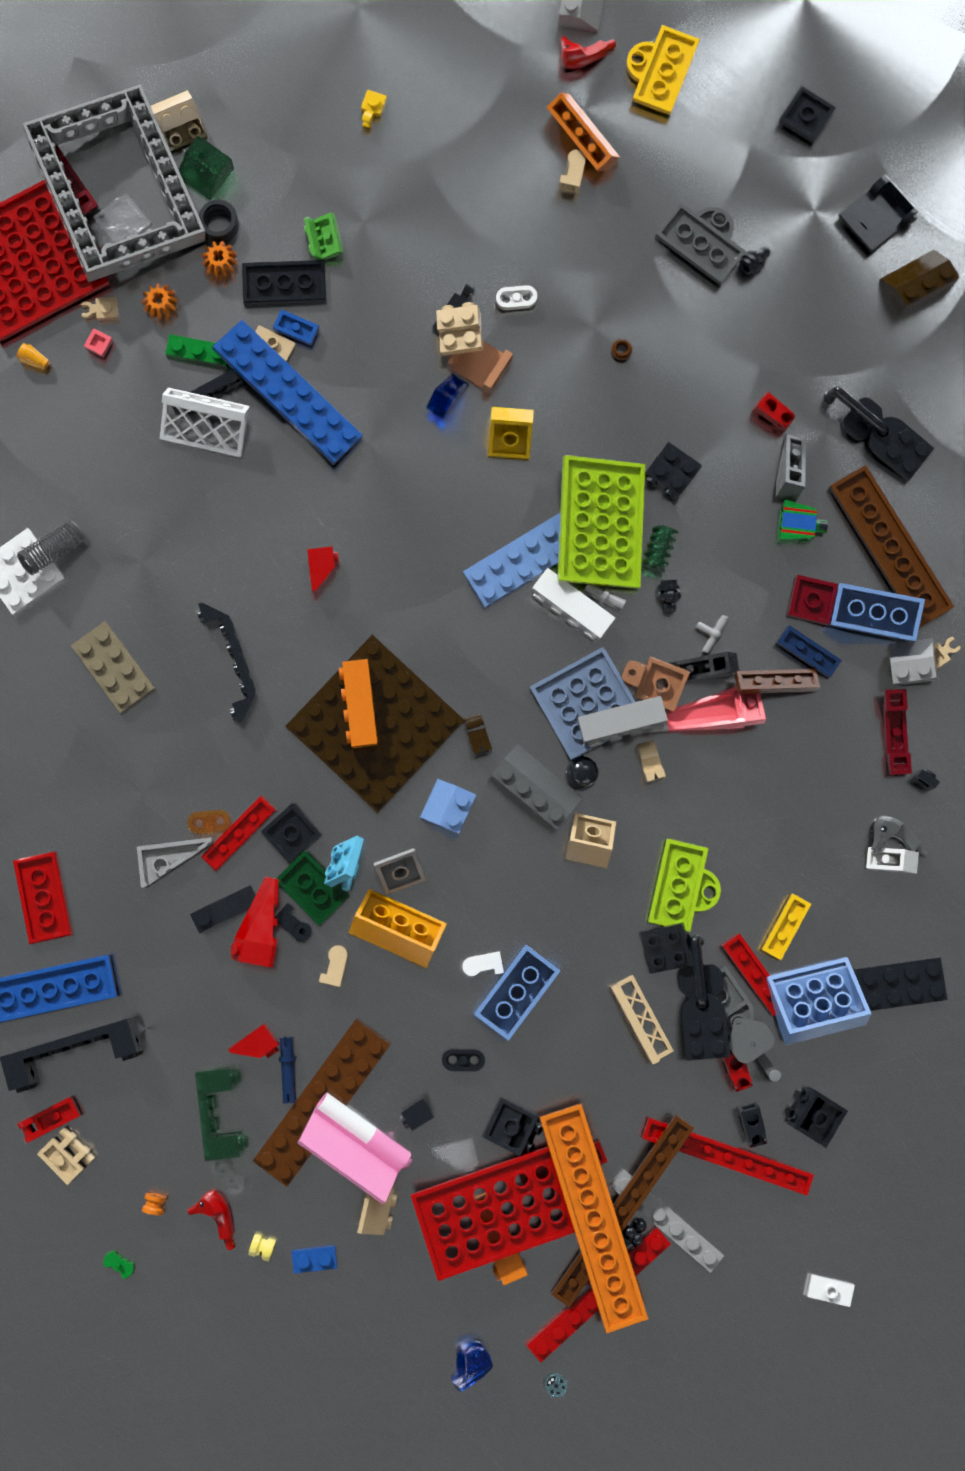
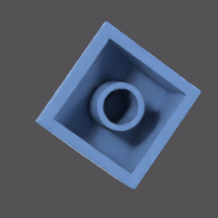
[420,779,476,835]

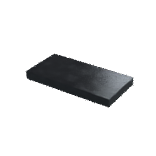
[242,260,327,305]

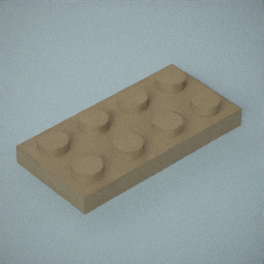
[71,621,155,714]

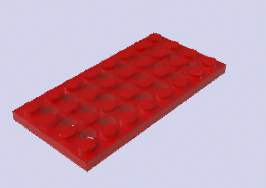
[410,1146,575,1281]

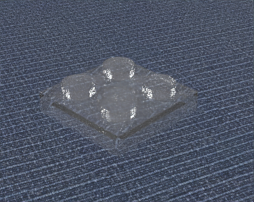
[93,192,153,243]

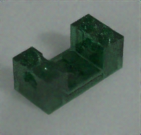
[195,1065,248,1161]

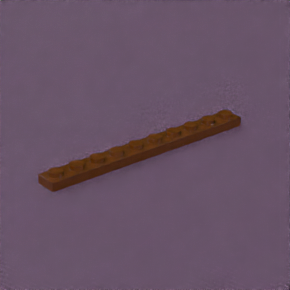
[551,1114,694,1308]

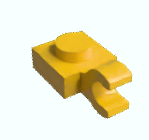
[361,90,387,129]

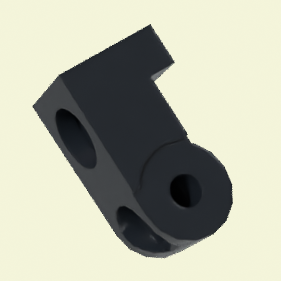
[275,902,313,941]
[737,1102,767,1148]

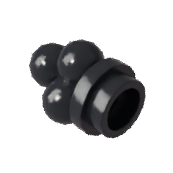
[739,246,771,274]
[657,579,681,614]
[622,1219,647,1252]

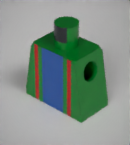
[777,500,828,544]

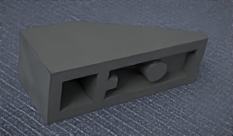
[776,434,806,502]

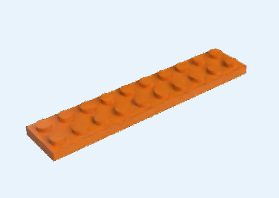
[539,1104,648,1333]

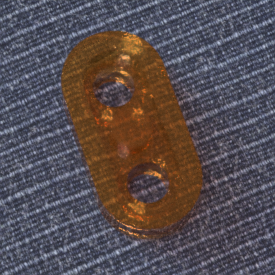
[187,810,231,834]

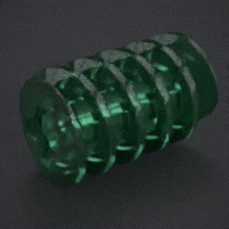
[642,525,679,572]

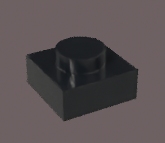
[913,769,940,790]

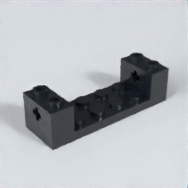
[0,1017,144,1093]

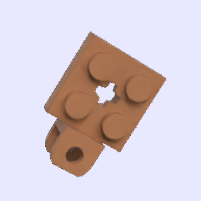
[622,656,690,712]

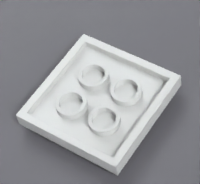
[0,528,66,616]

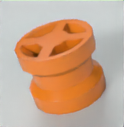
[142,1193,167,1215]

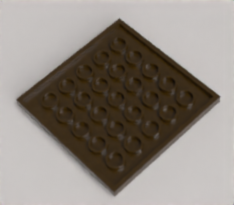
[285,634,465,813]

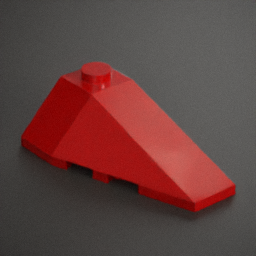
[230,877,279,968]

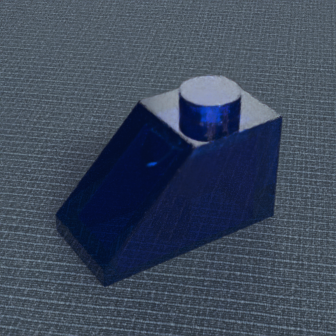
[426,373,469,419]

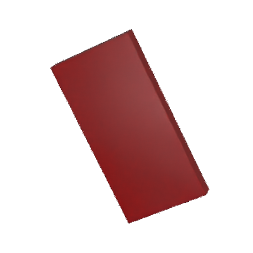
[13,851,73,944]

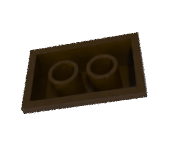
[880,249,960,314]

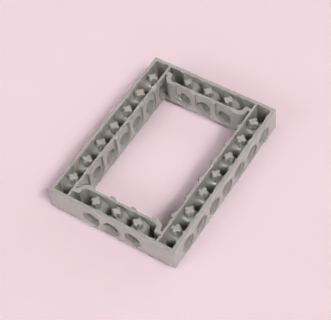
[22,84,205,282]

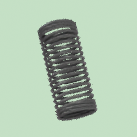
[17,520,85,576]

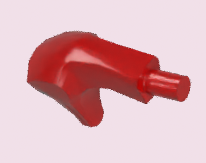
[560,36,616,70]
[187,1189,235,1250]

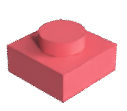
[84,328,113,358]

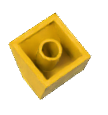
[488,407,533,459]

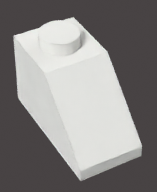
[866,847,919,874]

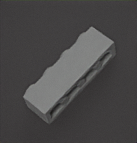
[577,696,668,747]

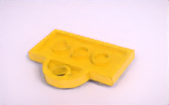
[626,25,700,115]

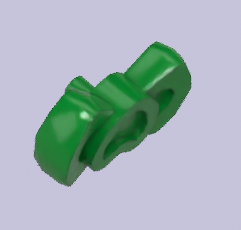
[103,1251,135,1279]

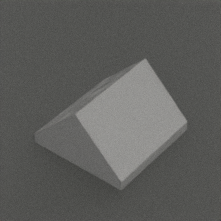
[374,848,426,895]

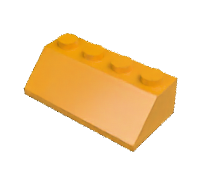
[348,889,447,968]

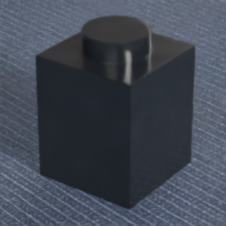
[400,1097,435,1131]

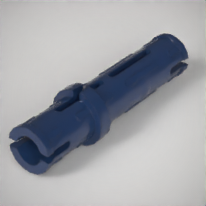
[279,1036,296,1104]

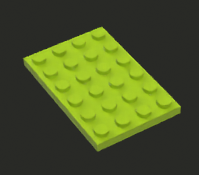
[557,455,645,589]

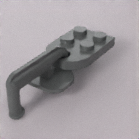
[703,966,782,1083]

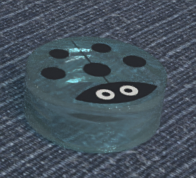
[545,1373,567,1397]

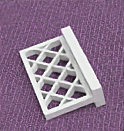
[160,388,250,457]

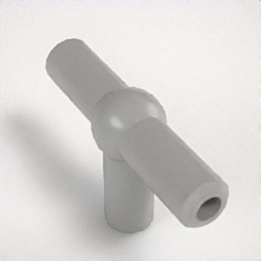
[696,615,729,655]

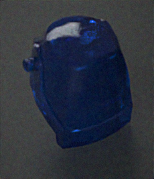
[451,1340,493,1391]

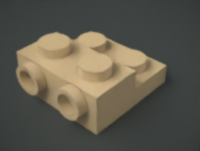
[436,302,483,356]

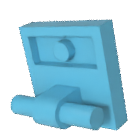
[324,836,364,891]

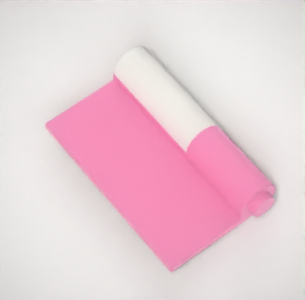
[298,1093,412,1204]

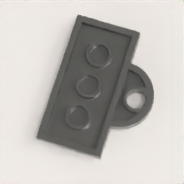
[655,202,746,285]

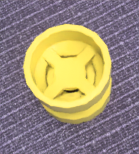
[248,1233,276,1262]

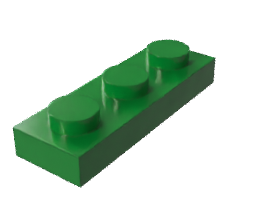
[165,334,228,368]

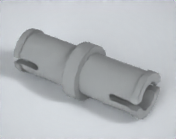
[583,584,626,612]

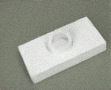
[806,1274,855,1307]

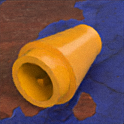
[16,343,49,371]

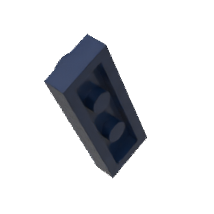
[777,625,842,678]

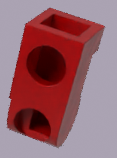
[752,392,796,431]
[722,1050,753,1092]

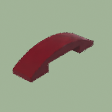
[55,145,99,216]
[884,689,912,775]

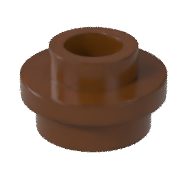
[611,339,632,360]

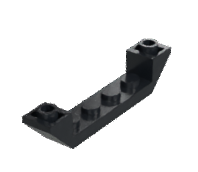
[197,602,258,725]

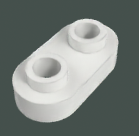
[496,286,537,310]

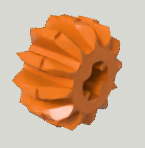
[202,241,237,278]
[141,283,178,320]

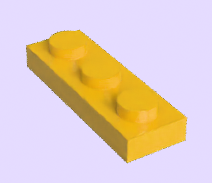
[761,893,811,960]

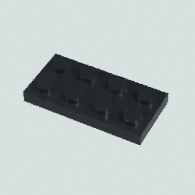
[855,957,948,1011]

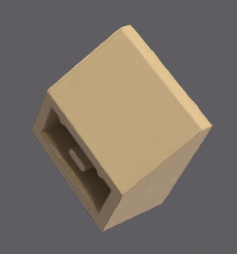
[150,90,207,152]

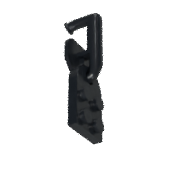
[824,385,935,481]
[679,934,731,1061]

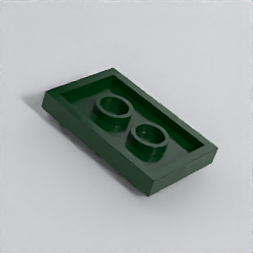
[276,850,350,926]

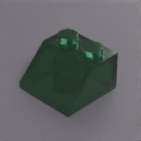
[179,135,234,200]

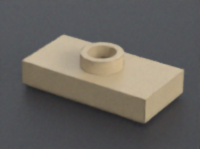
[255,325,296,362]

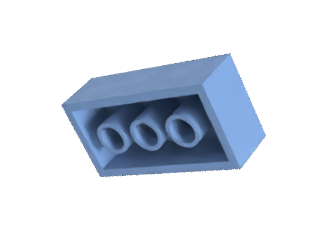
[830,583,925,642]
[474,944,560,1041]

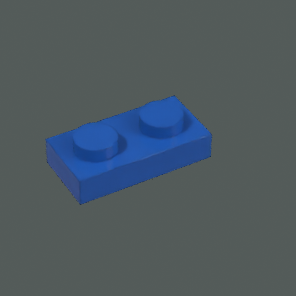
[273,309,320,346]
[291,1245,338,1274]

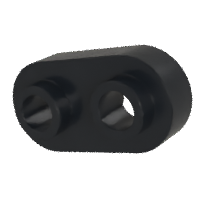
[442,1049,485,1071]

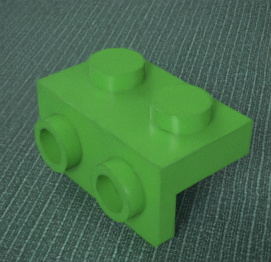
[304,212,344,261]

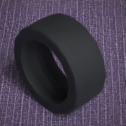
[198,199,239,243]

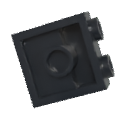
[645,441,702,500]
[786,1086,848,1148]
[483,1098,543,1157]

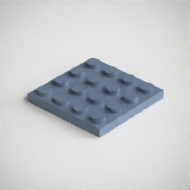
[530,646,635,761]

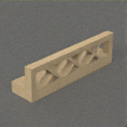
[610,975,674,1065]

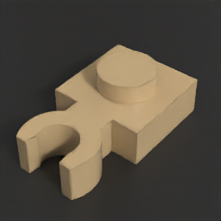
[81,297,119,321]
[934,637,961,670]

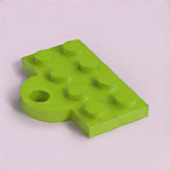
[648,839,721,932]

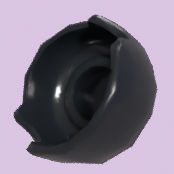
[565,756,599,791]

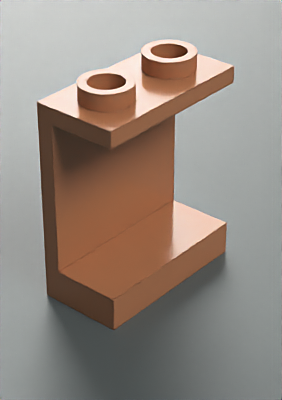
[447,340,513,394]

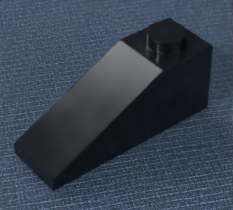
[669,651,739,682]
[190,885,256,934]

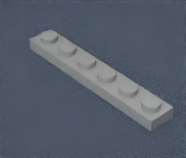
[610,1169,724,1273]

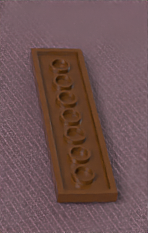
[829,465,954,628]
[253,1019,391,1187]

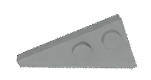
[137,837,213,888]

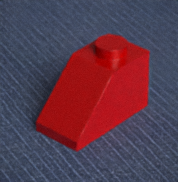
[307,546,339,594]
[228,1023,280,1058]

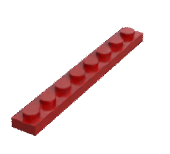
[642,1117,814,1196]
[526,1226,671,1362]

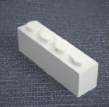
[532,568,615,641]

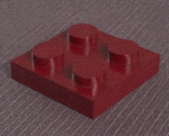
[787,574,838,626]

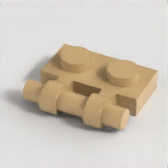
[37,1127,95,1185]

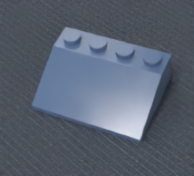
[767,957,871,1045]

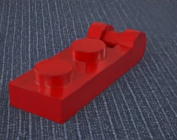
[17,1096,81,1143]

